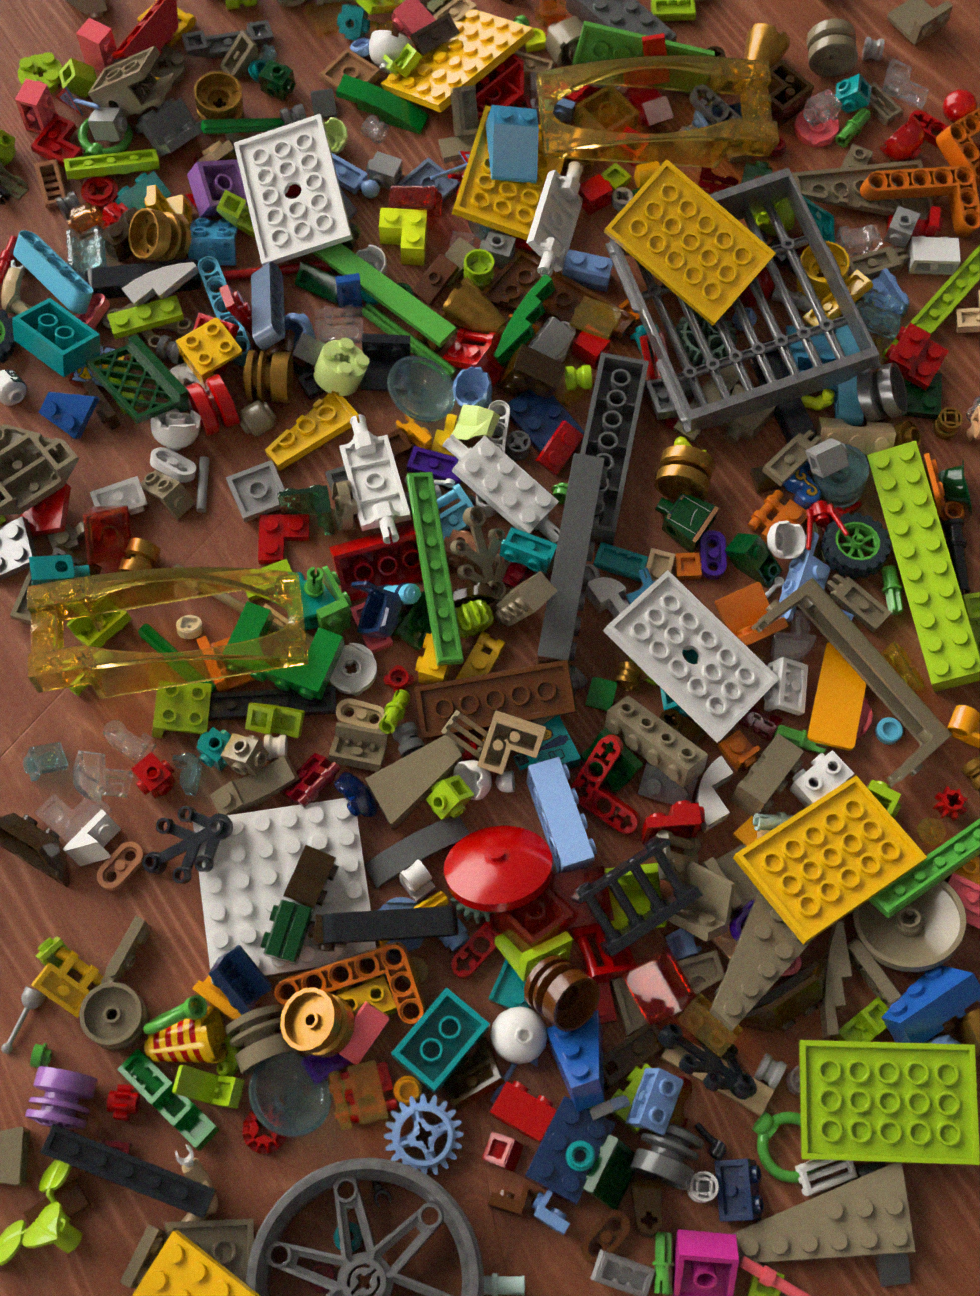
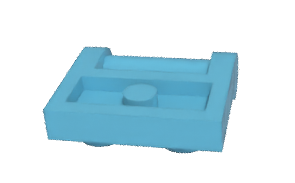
[437,484,474,539]

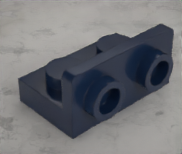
[714,1159,764,1222]

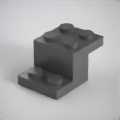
[133,97,203,157]

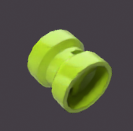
[565,365,592,391]

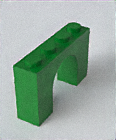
[222,601,345,700]

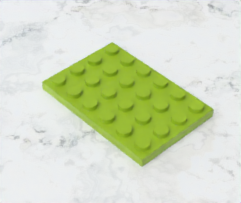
[799,1040,980,1165]

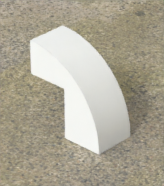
[695,756,733,833]

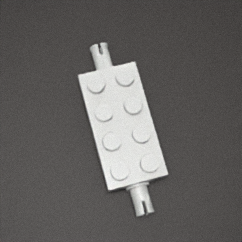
[526,161,583,277]
[339,415,411,544]
[442,434,560,543]

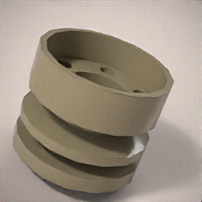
[224,1005,298,1075]

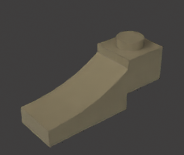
[210,755,299,815]

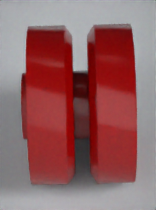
[186,374,240,437]

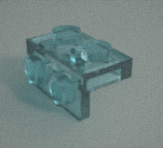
[66,225,107,278]

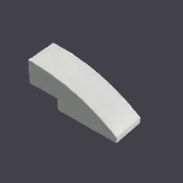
[122,262,199,307]

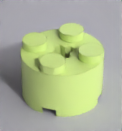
[313,337,369,396]

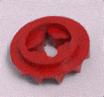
[81,176,119,208]
[242,1106,288,1154]

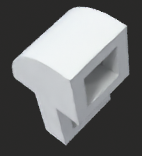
[585,577,630,619]

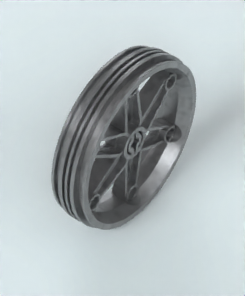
[246,1158,484,1296]

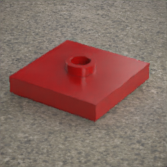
[19,483,71,537]

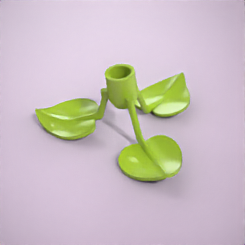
[0,1160,82,1266]

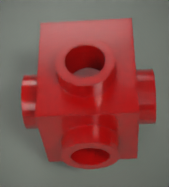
[131,752,176,799]

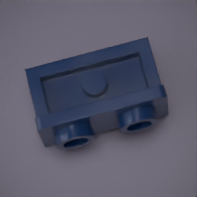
[208,945,273,1015]

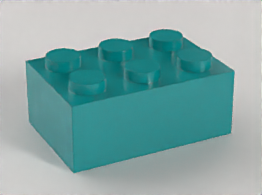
[12,298,100,377]
[391,987,490,1095]

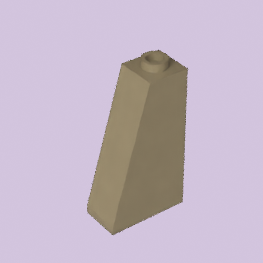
[365,735,464,830]

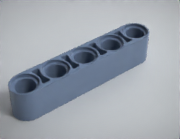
[251,261,285,351]

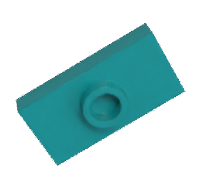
[593,542,649,582]

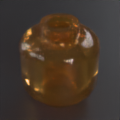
[67,202,104,237]

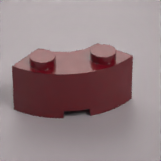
[622,82,674,127]

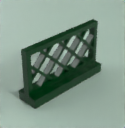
[86,335,189,424]

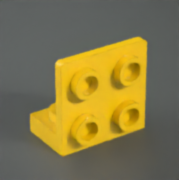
[176,317,243,390]

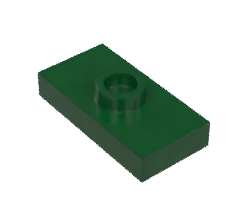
[294,262,338,303]

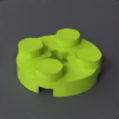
[18,52,62,94]

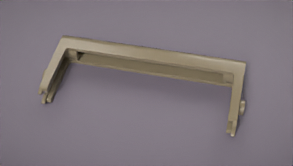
[751,578,952,787]

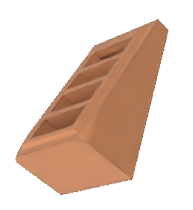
[34,159,66,208]

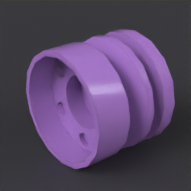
[25,1066,98,1130]

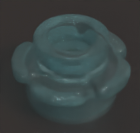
[259,44,277,63]

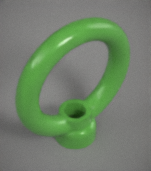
[78,117,133,156]
[143,995,207,1035]
[752,1112,819,1183]

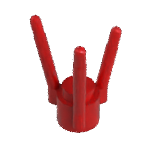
[806,500,849,550]

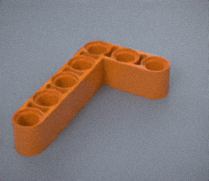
[936,107,980,187]
[860,166,980,238]
[274,942,426,1024]

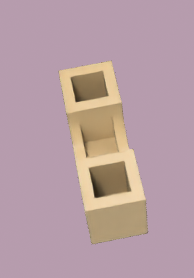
[816,417,896,454]

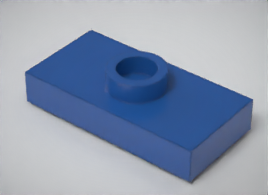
[335,273,363,311]

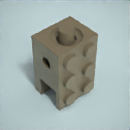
[88,46,177,119]

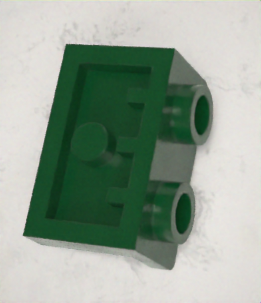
[391,591,431,651]

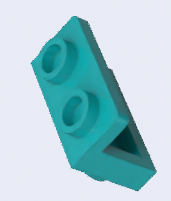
[115,171,171,210]
[499,527,557,573]

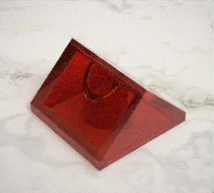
[83,505,131,565]
[622,947,697,1025]

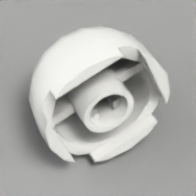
[369,30,414,73]
[150,408,201,451]
[490,1007,548,1064]

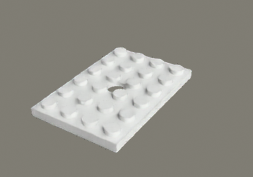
[234,114,353,266]
[603,570,780,743]

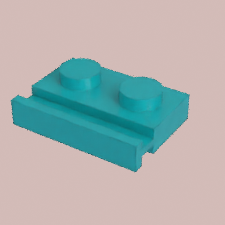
[488,960,529,1009]

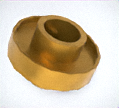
[894,420,921,450]

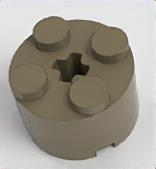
[545,16,583,72]

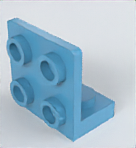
[188,218,238,265]

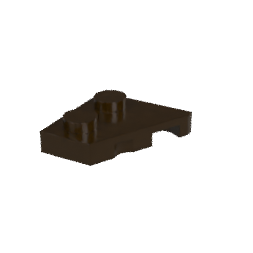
[444,1036,505,1111]

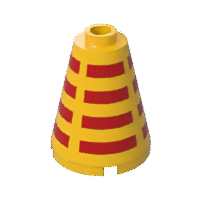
[144,1005,227,1063]

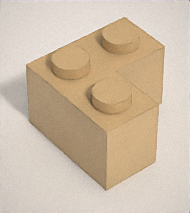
[477,711,546,775]

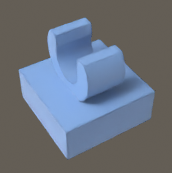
[665,928,702,962]

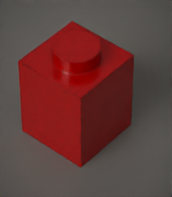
[572,325,611,369]

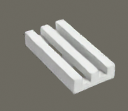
[795,1159,857,1196]

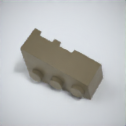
[729,733,804,817]

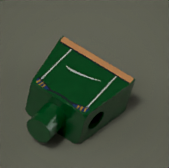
[655,493,719,553]

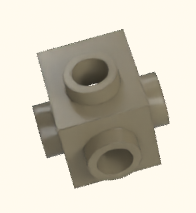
[220,733,270,776]

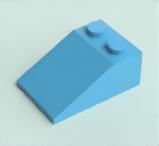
[485,105,539,183]

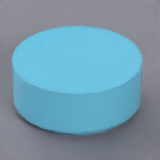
[875,717,903,745]

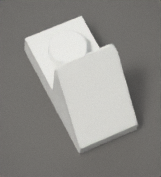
[63,809,121,866]

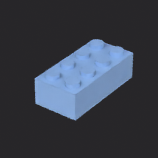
[526,757,597,880]

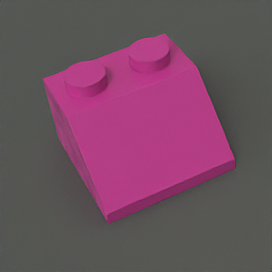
[672,1229,739,1296]

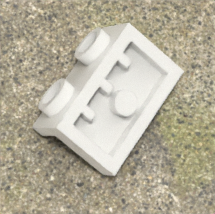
[764,657,808,716]

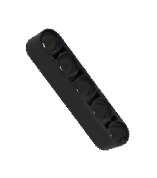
[84,259,201,299]
[747,340,817,444]
[322,906,459,944]

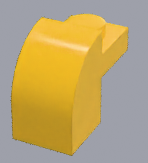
[145,185,192,226]

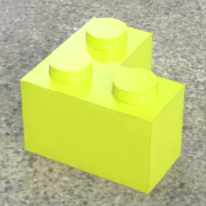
[379,208,427,266]

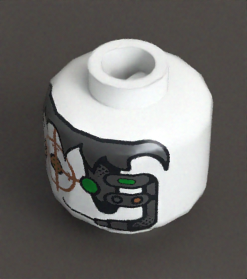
[0,369,27,406]

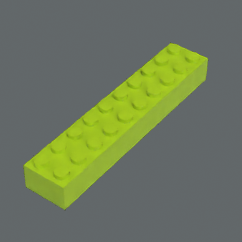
[867,440,980,692]

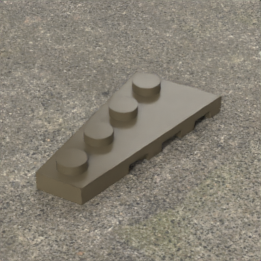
[611,950,725,1035]

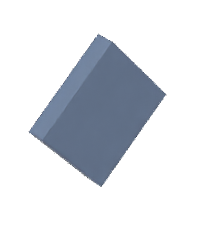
[397,157,461,215]

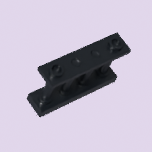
[571,836,703,957]

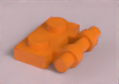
[747,490,807,542]

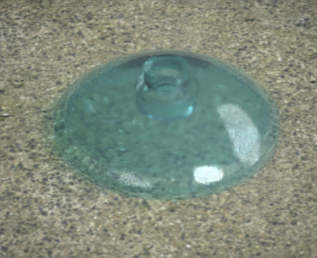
[387,356,455,422]
[248,1052,331,1137]

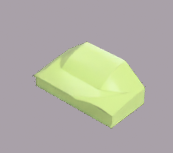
[452,405,500,440]

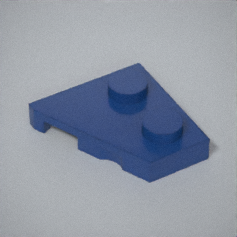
[39,392,100,439]

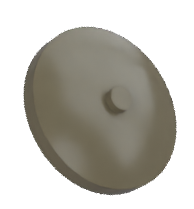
[853,880,966,972]

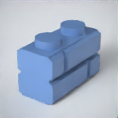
[562,249,613,292]

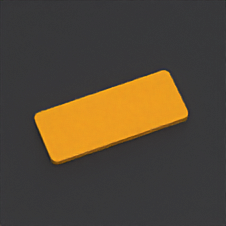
[807,642,866,751]

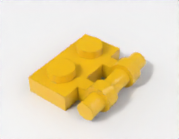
[31,946,104,1018]

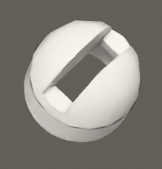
[495,771,515,793]

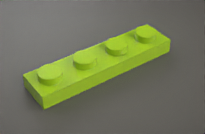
[64,148,160,180]

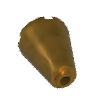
[741,23,790,91]
[440,277,507,337]

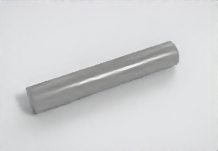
[196,457,210,513]

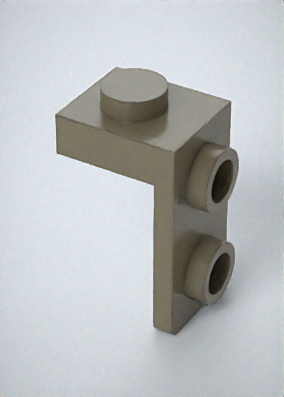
[140,470,195,520]

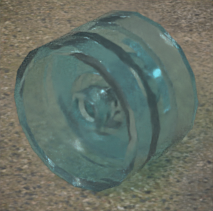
[811,444,869,508]

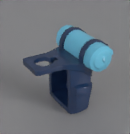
[351,581,421,638]

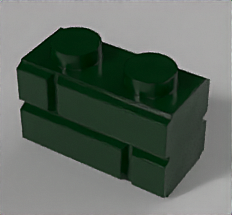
[260,899,314,965]

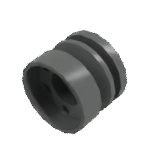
[630,1122,704,1191]

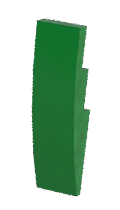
[336,74,429,135]
[494,274,555,367]
[117,1048,220,1152]

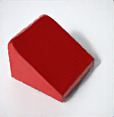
[481,1132,524,1172]

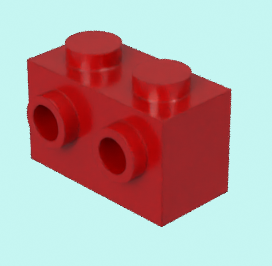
[489,1081,557,1144]

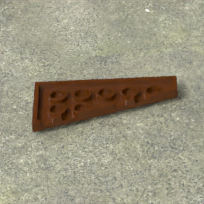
[482,250,636,338]

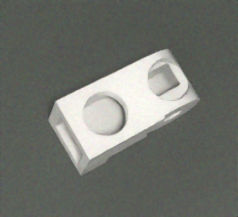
[399,859,436,903]

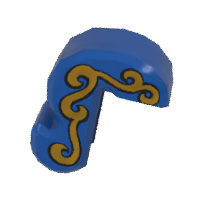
[783,461,822,510]

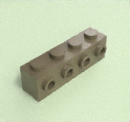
[604,695,708,788]

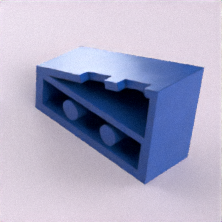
[881,965,980,1043]
[546,1010,604,1112]

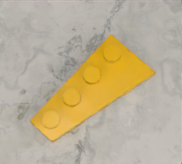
[265,391,360,471]

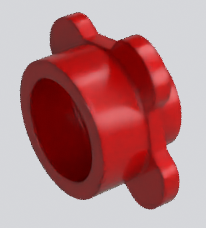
[383,665,414,693]

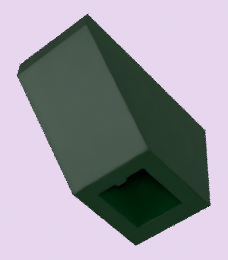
[724,533,782,588]

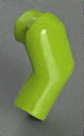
[216,1036,242,1077]

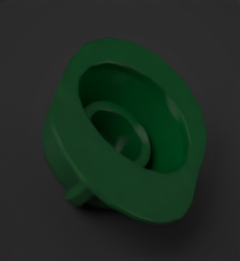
[939,459,972,516]

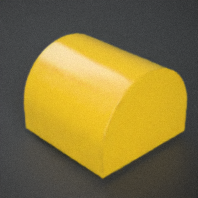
[634,161,660,188]

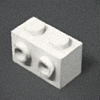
[789,750,854,807]

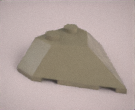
[0,424,79,515]

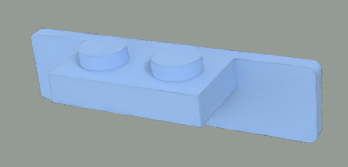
[779,532,831,622]

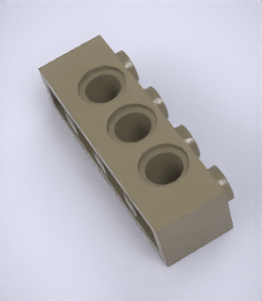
[491,571,557,628]

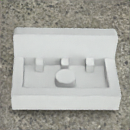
[90,476,148,524]

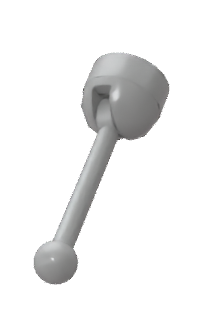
[1,986,46,1054]

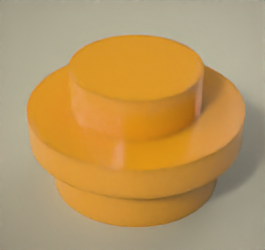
[394,1076,422,1105]

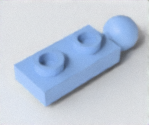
[332,153,380,199]

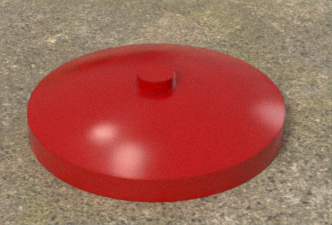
[444,825,554,912]

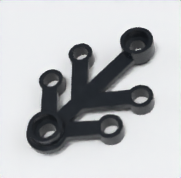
[142,806,233,884]
[657,1023,757,1100]

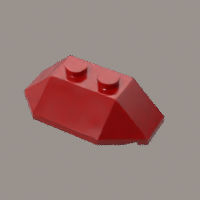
[111,0,179,60]
[449,53,524,119]

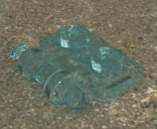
[855,288,904,340]

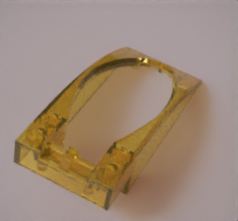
[536,56,779,168]
[27,567,309,699]

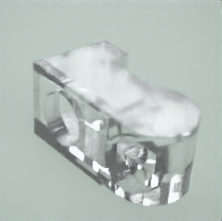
[835,225,883,256]
[103,720,157,763]

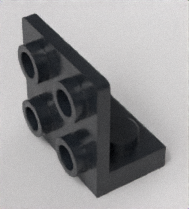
[360,333,411,392]

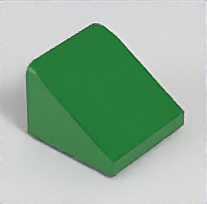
[585,676,618,712]

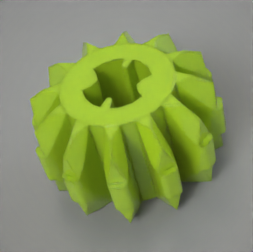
[455,599,494,638]

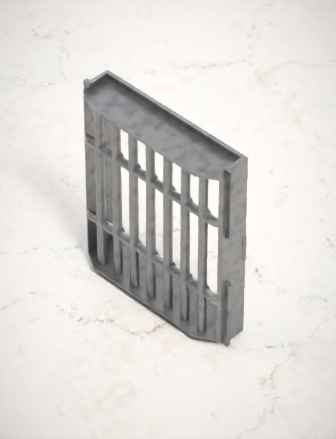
[605,167,881,435]

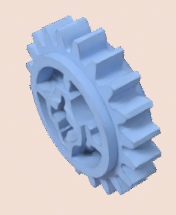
[384,1094,463,1175]

